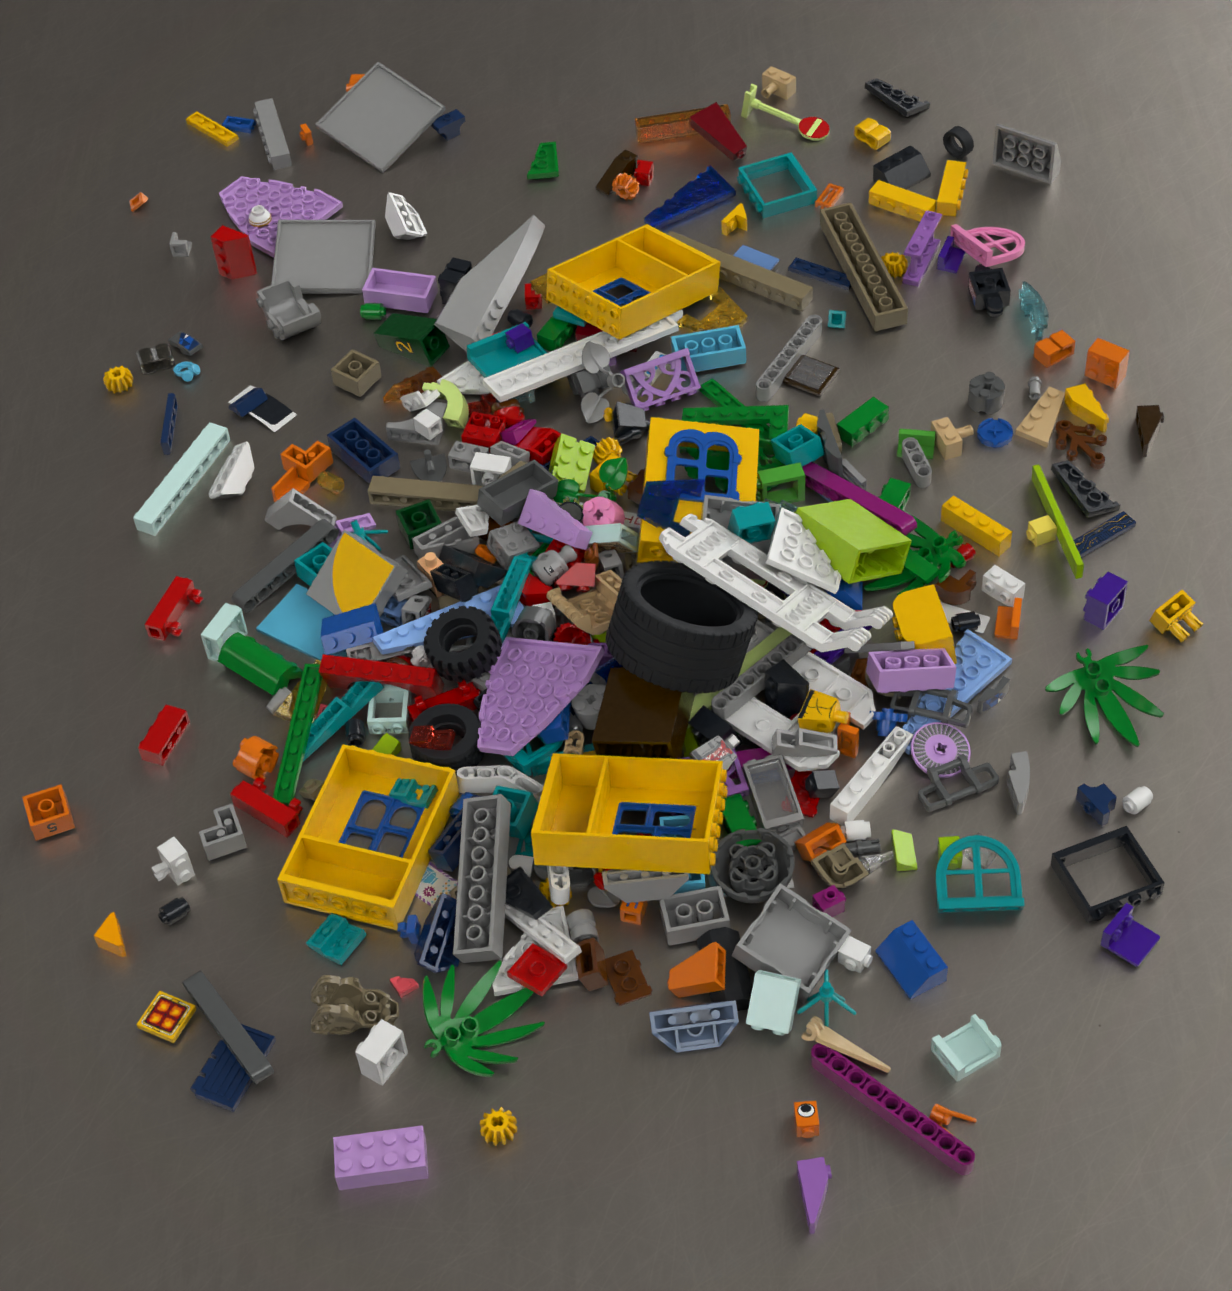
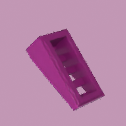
[501,419,537,445]

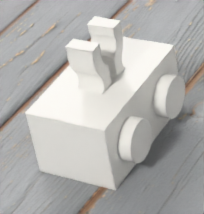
[151,837,195,886]

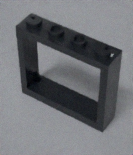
[1051,826,1165,923]

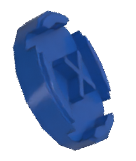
[977,418,1013,448]

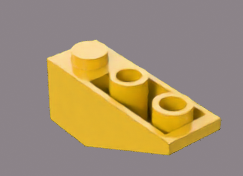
[1064,383,1109,432]

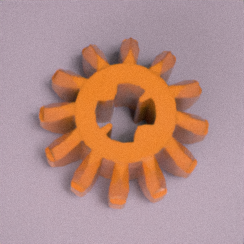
[612,173,640,201]

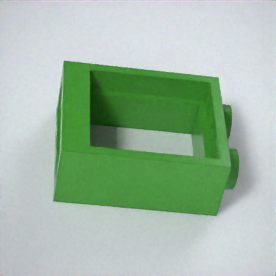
[756,463,805,506]

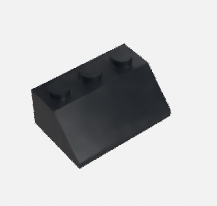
[873,145,931,190]
[765,659,809,718]

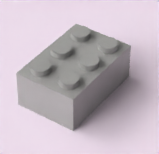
[659,886,730,946]

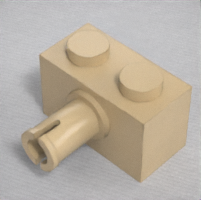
[761,66,796,100]
[931,417,974,460]

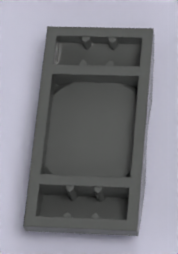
[817,409,843,478]

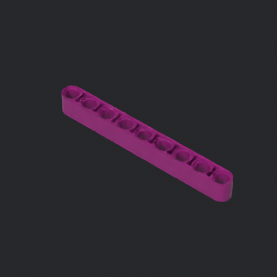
[802,462,917,536]
[811,1043,975,1175]

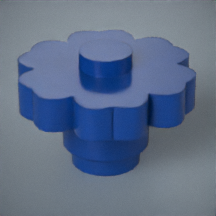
[870,708,908,736]

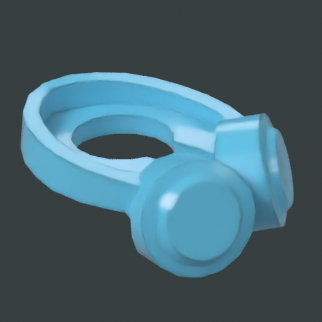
[173,361,201,382]

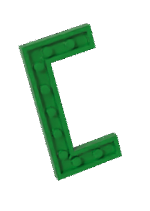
[679,405,789,453]

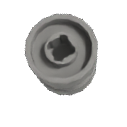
[567,909,599,943]

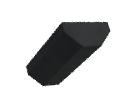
[697,927,753,1011]

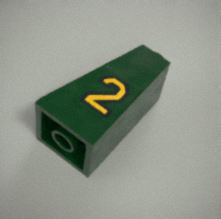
[373,313,450,367]

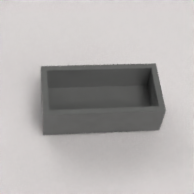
[477,459,558,526]

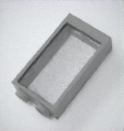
[742,754,804,834]

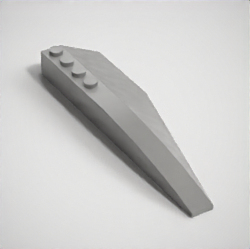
[434,215,546,352]

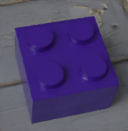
[1083,571,1128,630]

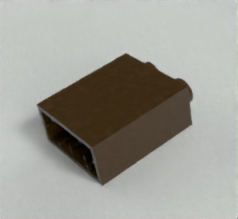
[592,667,695,759]

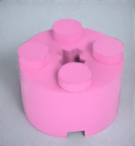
[582,497,625,526]

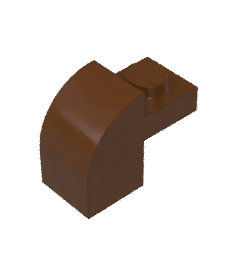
[935,569,977,605]

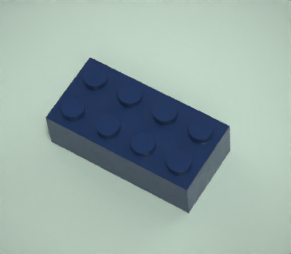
[327,418,401,484]

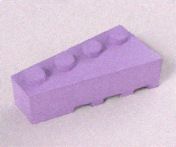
[518,489,593,550]

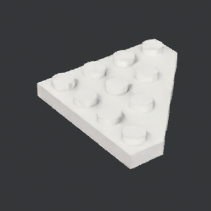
[437,360,491,394]
[766,508,841,594]
[492,906,579,996]

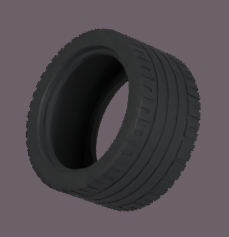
[606,560,758,693]

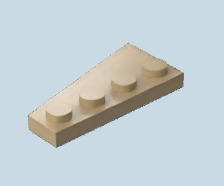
[1015,386,1065,448]

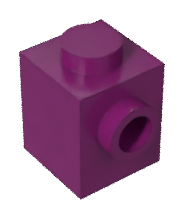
[812,885,846,917]

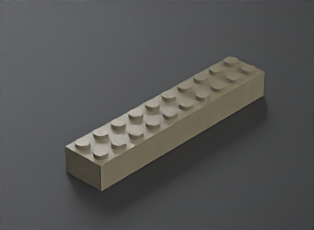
[820,203,908,331]

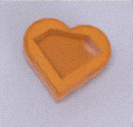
[475,544,497,563]

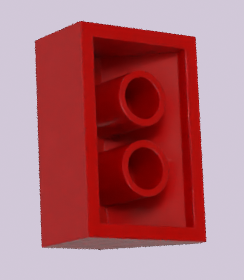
[210,225,257,280]

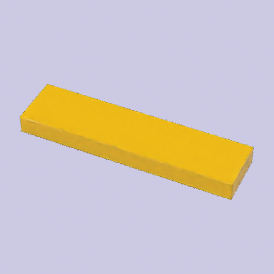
[186,111,239,147]

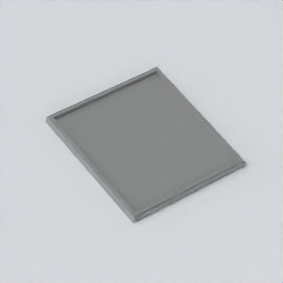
[315,62,446,173]
[271,220,376,294]

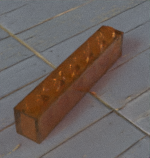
[635,104,731,143]

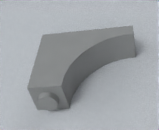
[386,402,447,445]
[264,488,337,530]

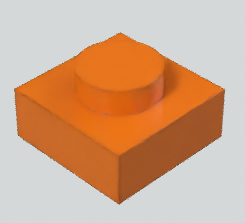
[299,123,313,146]

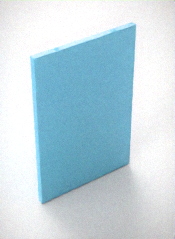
[256,584,348,662]

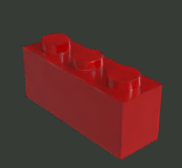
[138,704,190,766]

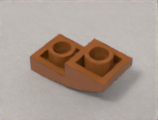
[583,542,599,572]

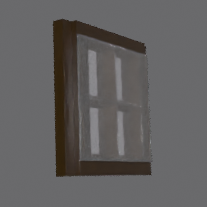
[783,355,840,397]

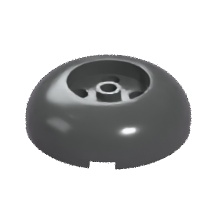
[711,828,795,903]

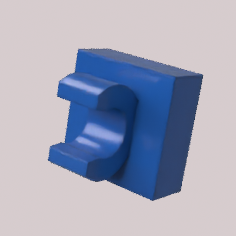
[397,914,421,944]

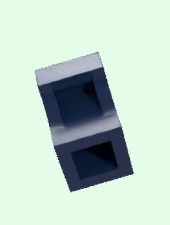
[431,109,466,141]
[1076,783,1117,827]

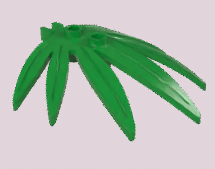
[864,510,966,596]
[1045,645,1164,747]
[422,960,545,1077]

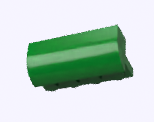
[217,632,303,695]

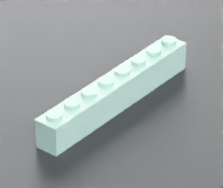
[133,422,230,536]

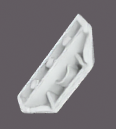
[385,192,427,240]
[208,441,255,499]

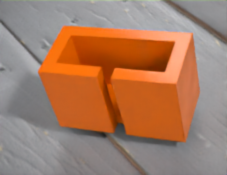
[1033,330,1076,368]
[794,822,847,861]

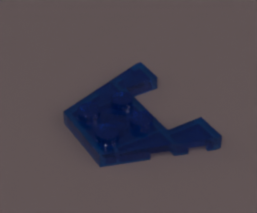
[637,479,705,537]

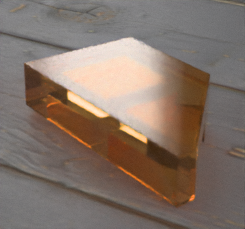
[383,380,415,403]

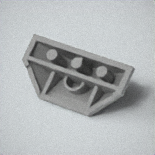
[602,869,689,903]

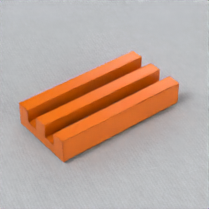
[815,183,844,209]

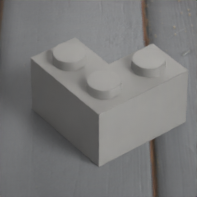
[199,803,247,861]

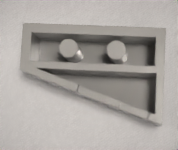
[412,516,480,559]

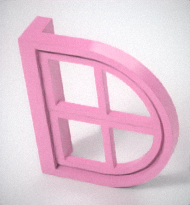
[950,224,1025,267]

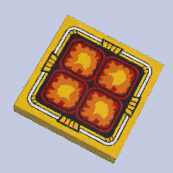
[136,990,197,1043]

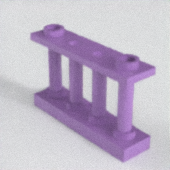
[902,210,942,287]

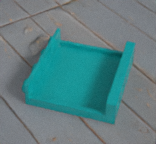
[467,322,547,378]

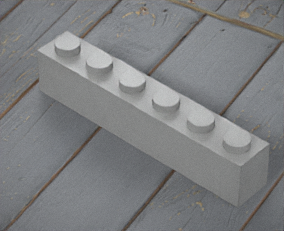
[253,98,292,170]

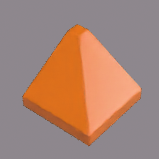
[129,192,148,212]

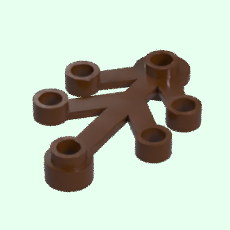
[1055,420,1107,469]

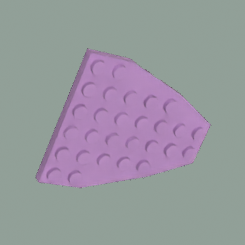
[219,176,343,258]
[477,637,605,756]

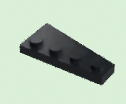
[864,78,930,117]
[1051,460,1120,518]

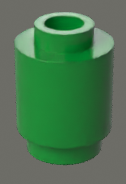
[360,303,386,320]

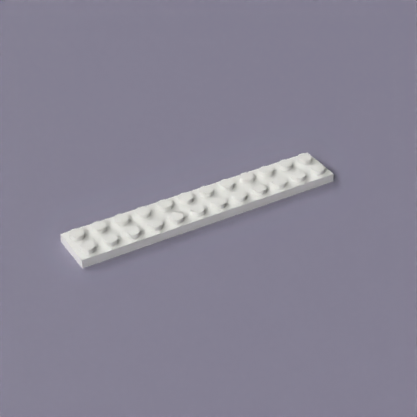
[482,316,679,403]

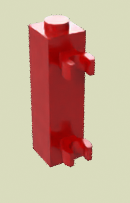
[144,576,204,641]
[407,680,481,723]
[230,777,303,838]

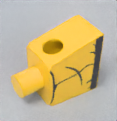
[797,689,849,733]

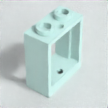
[201,603,248,663]
[367,685,412,734]

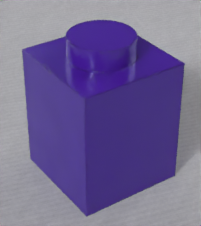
[505,323,535,354]

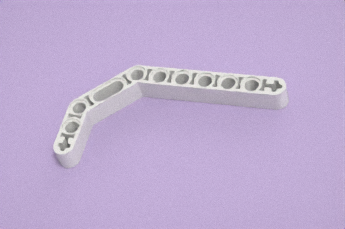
[457,765,570,905]

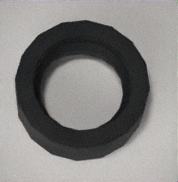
[943,126,974,159]

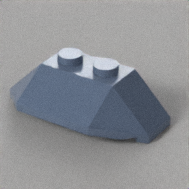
[649,1000,739,1053]

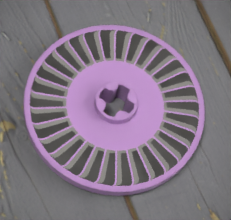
[911,722,971,778]

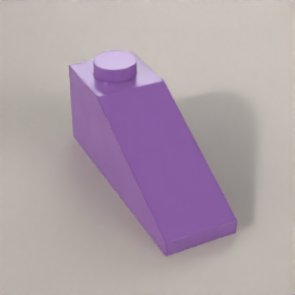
[797,1157,832,1234]

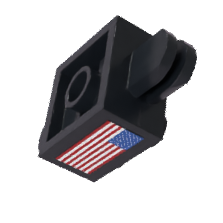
[968,264,1011,317]

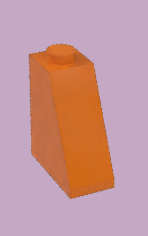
[667,942,726,998]

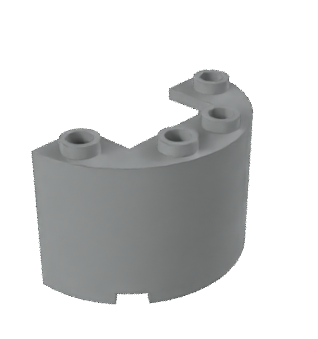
[256,277,321,340]

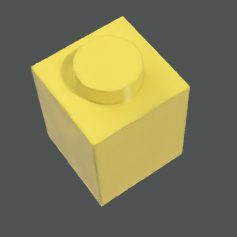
[1026,515,1057,547]

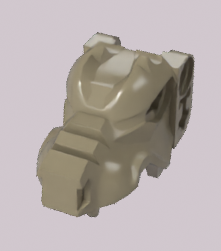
[311,975,399,1035]

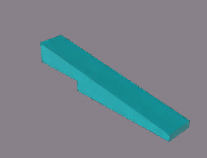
[491,556,533,643]
[303,681,384,762]

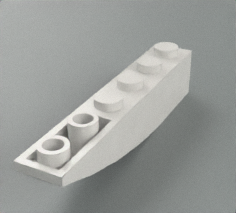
[830,726,913,826]

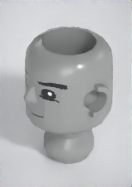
[531,545,577,586]

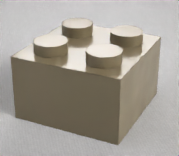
[331,349,382,397]

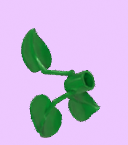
[553,457,628,506]

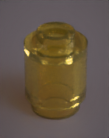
[317,471,344,495]

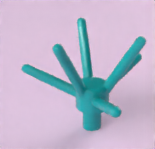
[350,520,388,551]
[797,969,857,1027]

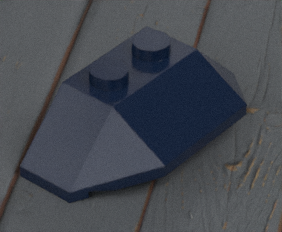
[414,893,460,974]

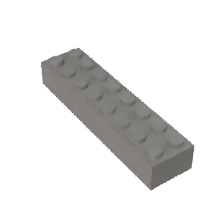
[453,794,511,963]

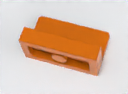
[271,466,310,503]
[994,597,1022,640]
[837,711,859,758]

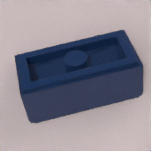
[228,388,268,417]

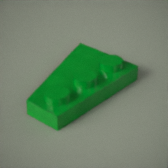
[527,142,559,180]

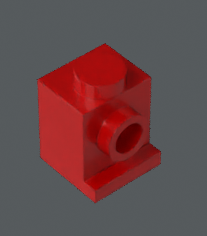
[634,160,654,186]

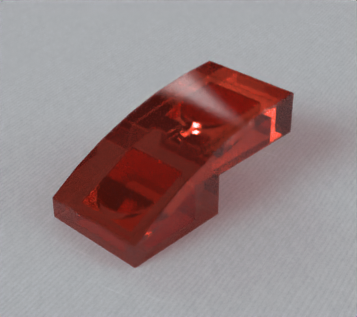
[468,393,499,418]
[409,725,456,750]

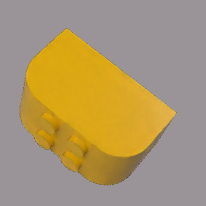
[891,584,957,664]

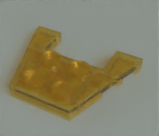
[677,287,748,332]

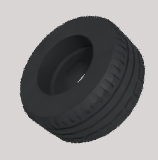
[408,703,485,778]

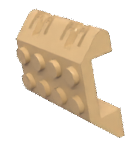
[547,570,622,635]

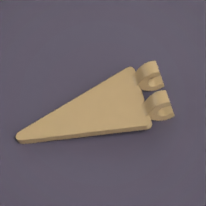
[801,1016,891,1073]

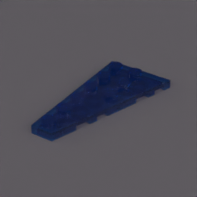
[644,165,736,229]

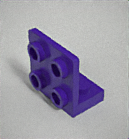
[1101,903,1160,967]

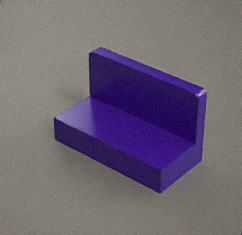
[937,236,966,274]

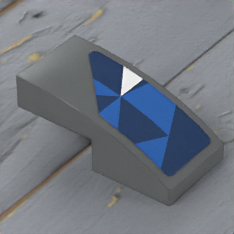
[168,331,203,356]
[977,676,1010,714]

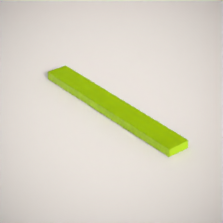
[1032,464,1084,579]

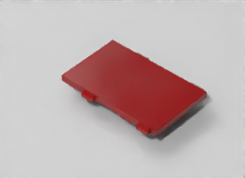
[781,770,820,818]

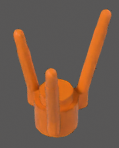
[929,1104,977,1136]

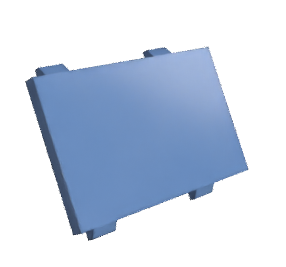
[733,245,780,270]

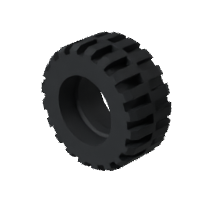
[424,606,502,682]

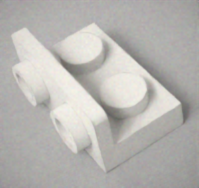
[400,389,440,412]

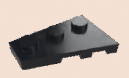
[505,866,553,920]

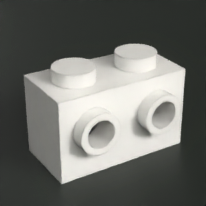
[982,565,1025,607]

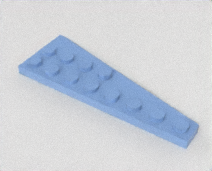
[373,584,524,655]
[902,629,1012,755]

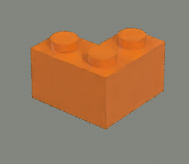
[280,441,334,483]

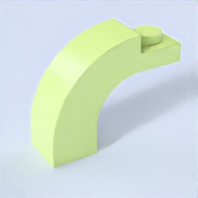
[422,379,469,429]

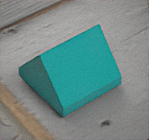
[828,310,846,329]

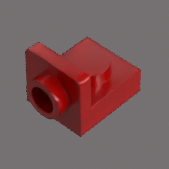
[525,283,542,310]

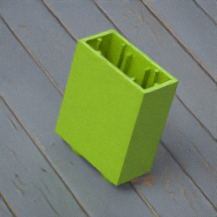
[794,499,912,584]

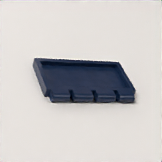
[190,1024,276,1112]

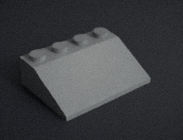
[993,124,1061,184]

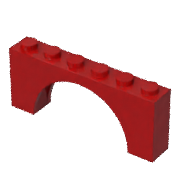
[319,654,444,700]

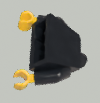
[603,401,650,445]

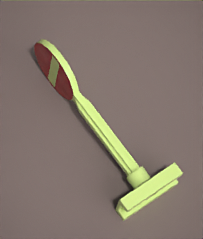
[741,84,830,141]

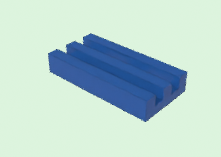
[222,116,256,134]

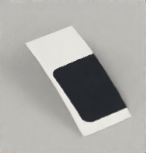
[228,385,297,432]

